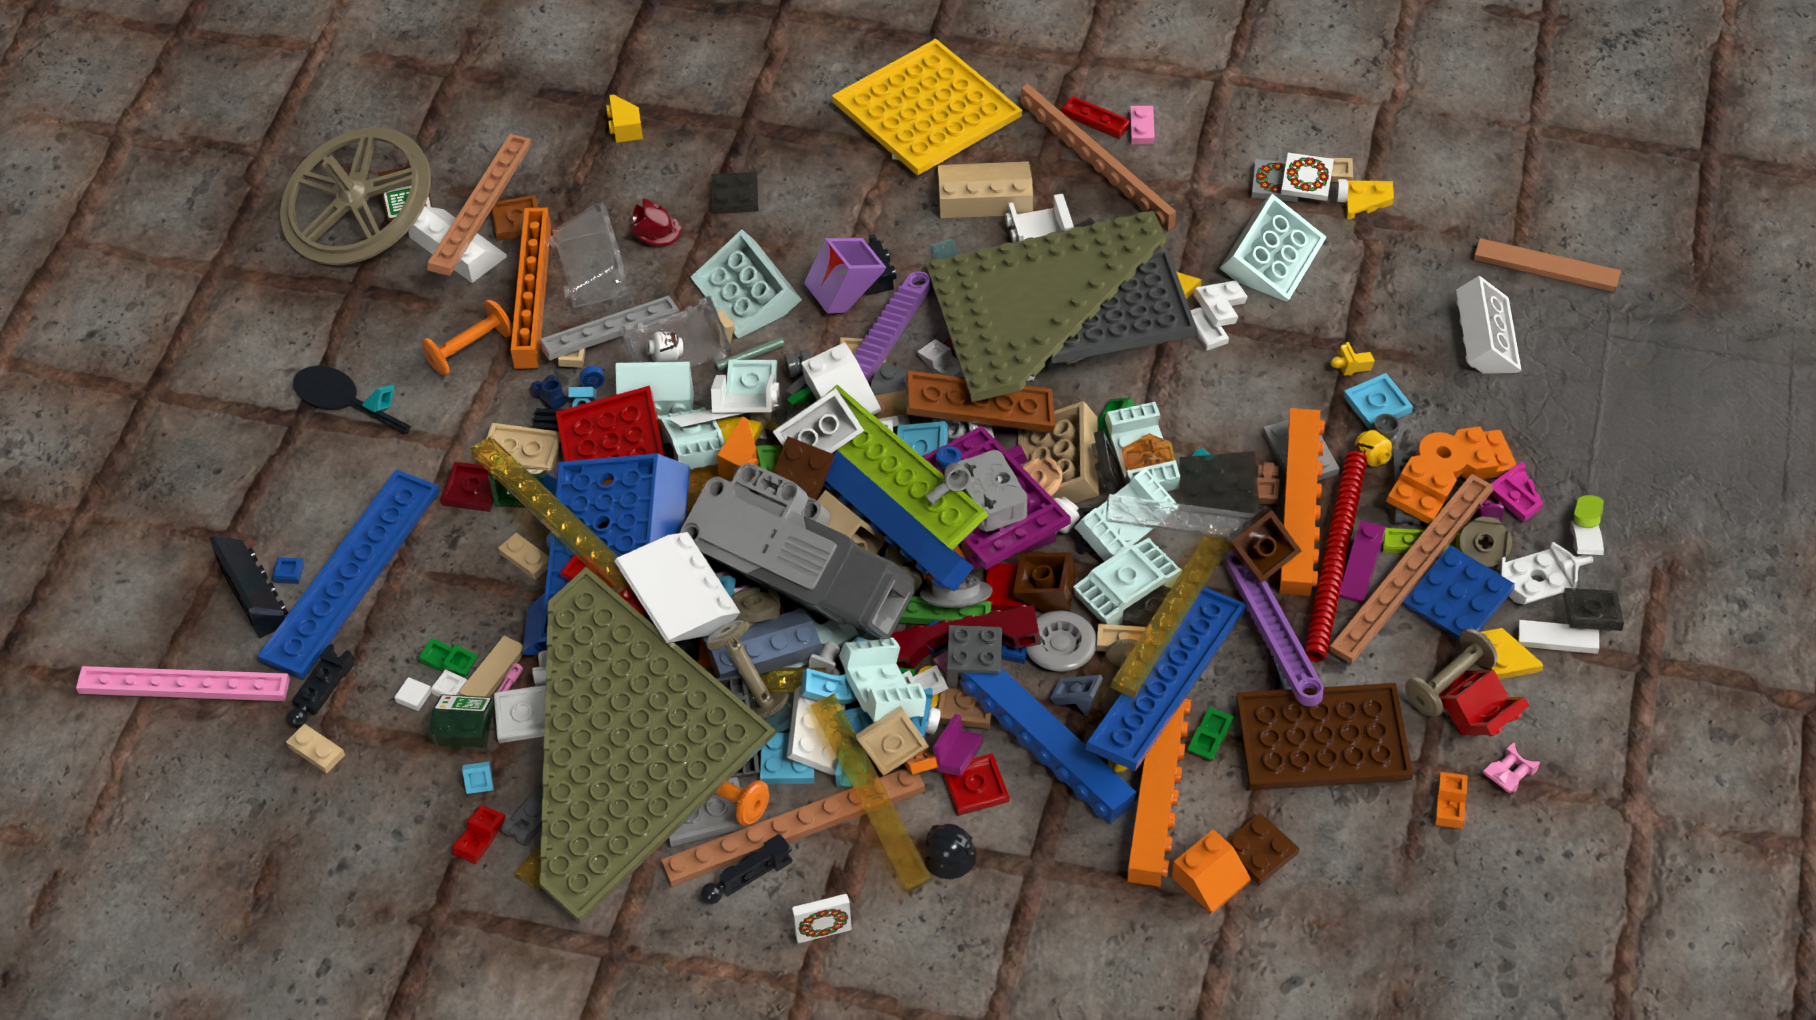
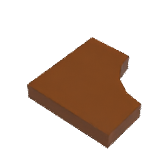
[492,195,538,241]

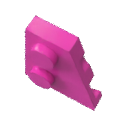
[1490,462,1543,522]

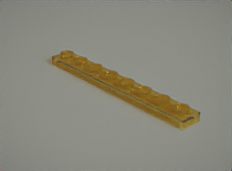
[810,694,932,893]

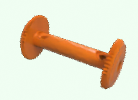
[422,300,512,376]
[715,780,769,826]

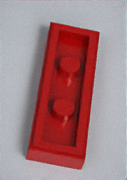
[1061,96,1131,139]

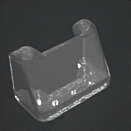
[549,202,628,308]
[618,296,732,369]

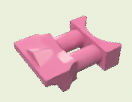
[1483,743,1540,793]

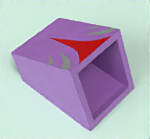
[804,238,886,314]

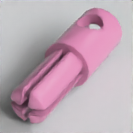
[497,663,523,692]

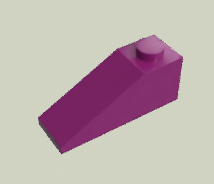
[1339,520,1386,604]

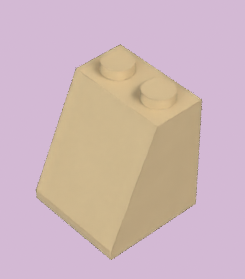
[813,490,887,554]

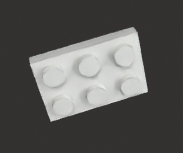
[787,686,846,775]

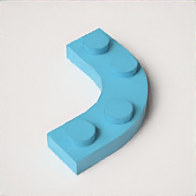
[801,637,867,705]

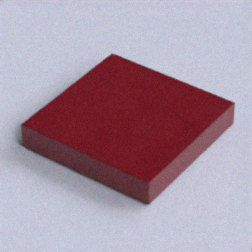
[441,462,503,512]

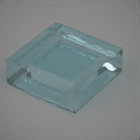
[931,239,960,259]

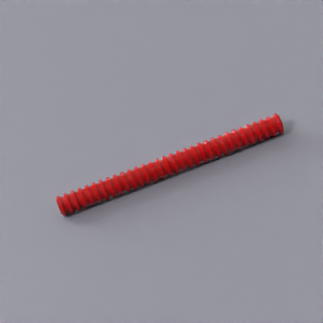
[1304,451,1367,662]

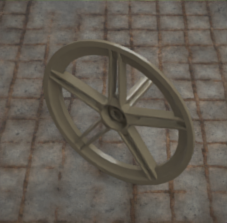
[280,127,431,265]

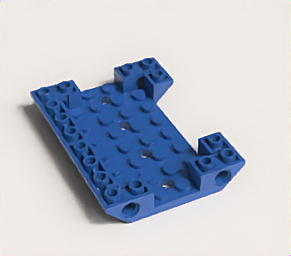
[523,454,690,655]

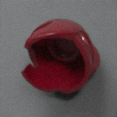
[629,198,682,247]

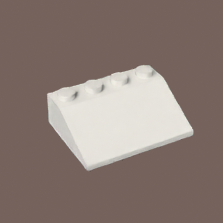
[614,532,740,643]

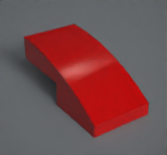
[452,805,505,864]

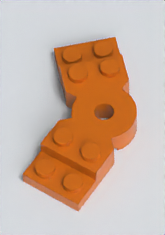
[1386,426,1517,525]

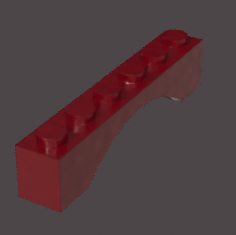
[879,605,1041,669]

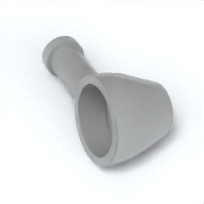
[926,463,971,505]

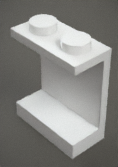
[1005,194,1074,243]
[711,375,780,413]

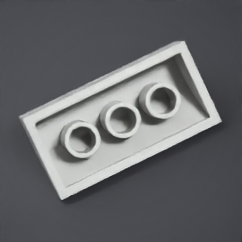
[408,206,507,283]
[1456,276,1522,374]

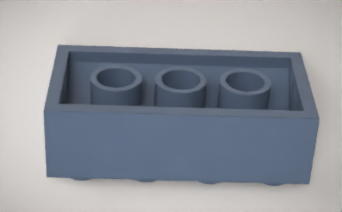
[702,608,821,679]

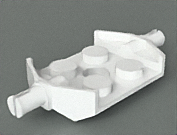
[1500,542,1593,605]

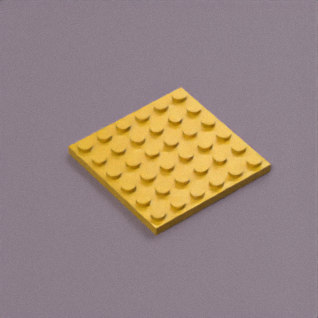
[832,39,1022,176]

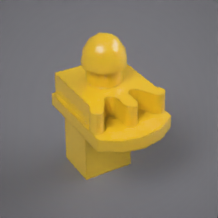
[1330,342,1375,376]

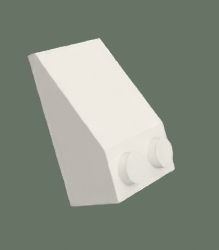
[801,342,881,415]

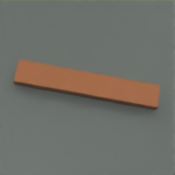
[1474,238,1621,293]

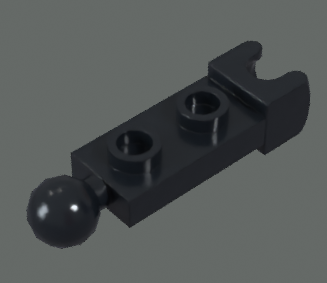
[286,644,354,728]
[701,834,793,905]

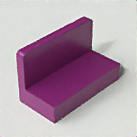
[933,714,983,777]

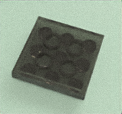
[1179,451,1260,529]

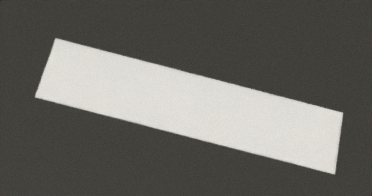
[669,404,779,427]

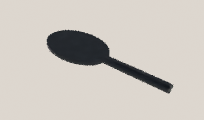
[293,366,411,434]

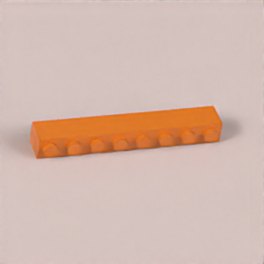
[511,208,551,369]
[1279,408,1325,596]
[1127,697,1191,887]

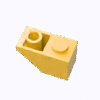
[606,95,643,143]

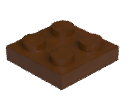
[773,436,836,501]
[1226,813,1299,886]

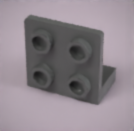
[947,625,1002,687]

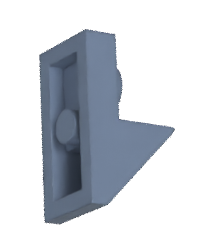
[1050,675,1103,716]

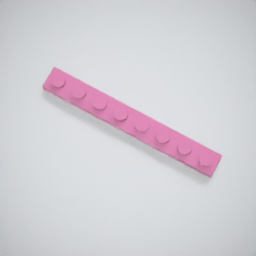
[76,666,290,701]

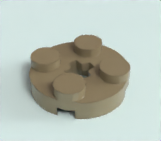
[1459,517,1512,568]
[732,587,781,627]

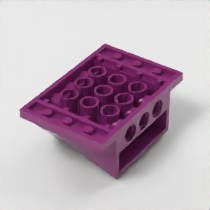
[923,426,1071,570]

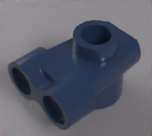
[530,375,567,409]

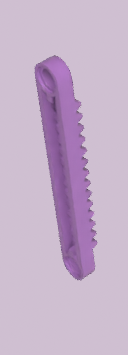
[853,271,931,384]
[1226,551,1324,706]

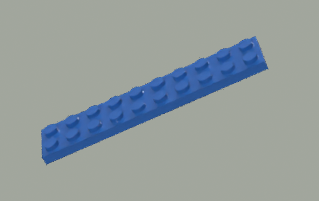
[257,469,440,680]
[1086,585,1246,771]

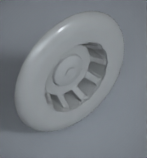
[920,574,992,608]
[1025,611,1097,671]

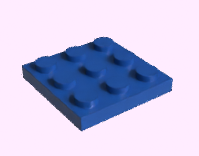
[1403,545,1515,640]

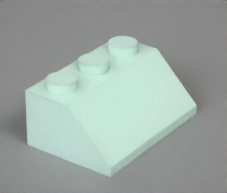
[616,362,694,416]

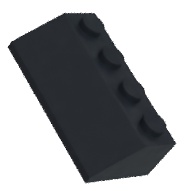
[209,536,288,639]

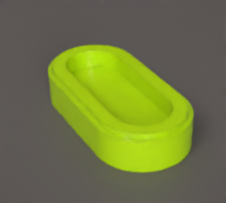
[1574,495,1604,528]

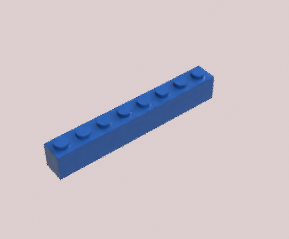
[824,451,974,592]
[960,668,1136,824]

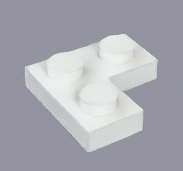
[1193,280,1248,327]

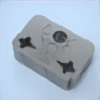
[955,450,1027,531]

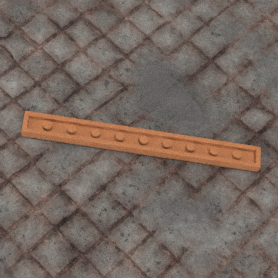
[1020,84,1176,231]
[427,134,531,276]
[1330,474,1493,664]
[661,768,925,887]

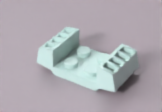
[1105,402,1180,492]
[657,407,725,469]
[1074,468,1179,562]
[1073,538,1182,625]
[839,638,926,722]

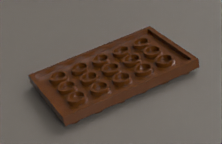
[1236,683,1413,790]

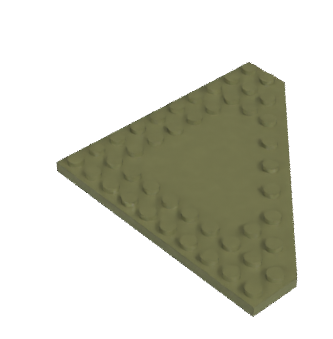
[926,211,1166,402]
[540,567,776,923]

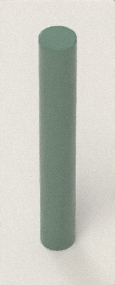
[715,337,785,372]

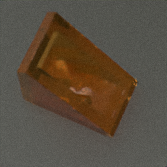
[1122,433,1175,472]

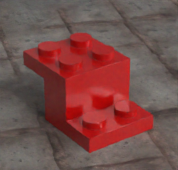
[1439,670,1529,737]

